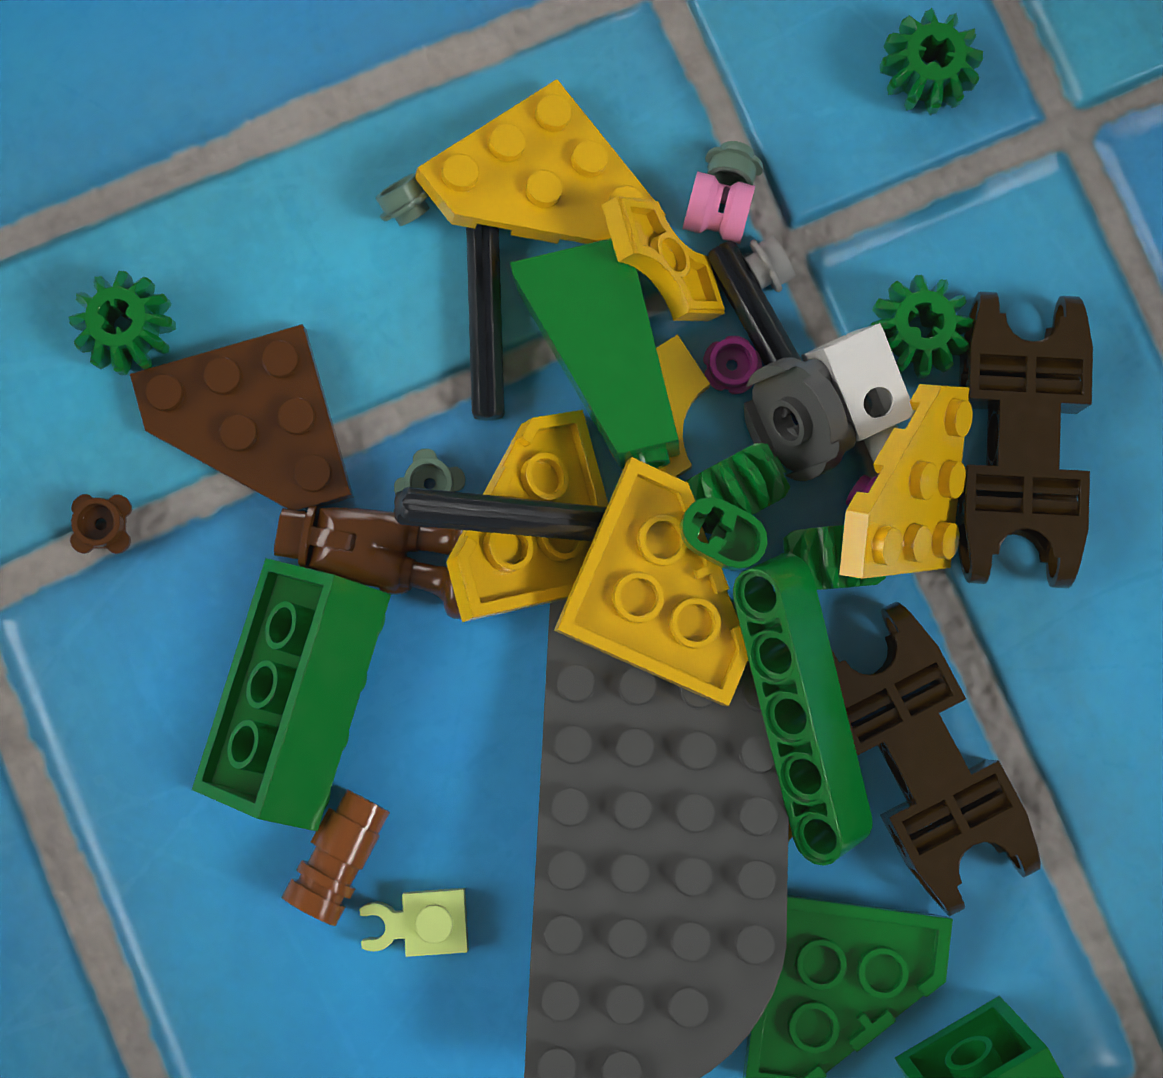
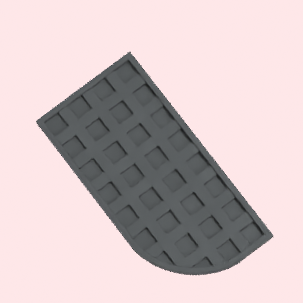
[524,599,790,1078]

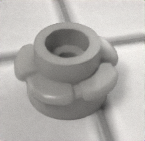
[745,235,796,292]

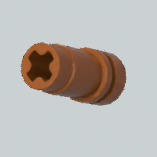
[281,789,390,926]

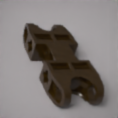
[955,292,1093,588]
[831,602,1041,917]

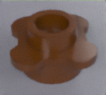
[70,494,132,554]

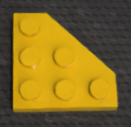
[415,79,666,244]
[839,384,973,579]
[446,410,608,622]
[554,457,748,706]

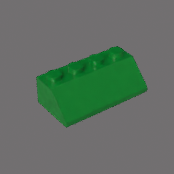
[192,558,391,832]

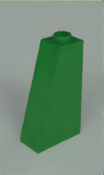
[510,238,680,469]

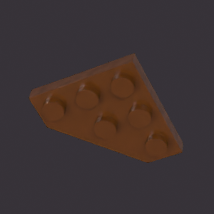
[130,324,354,512]

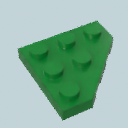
[743,895,953,1078]

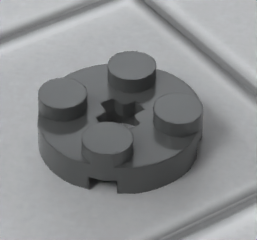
[744,357,856,481]

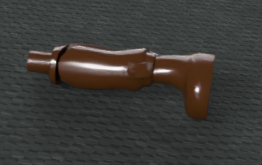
[274,505,463,619]

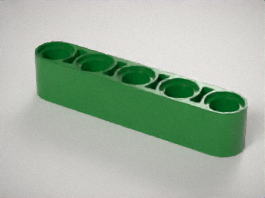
[733,553,873,866]

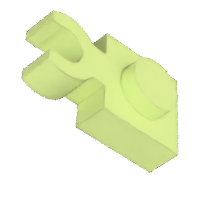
[359,888,469,957]

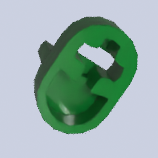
[680,497,768,571]

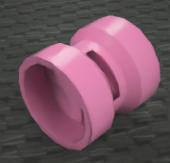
[683,171,755,244]

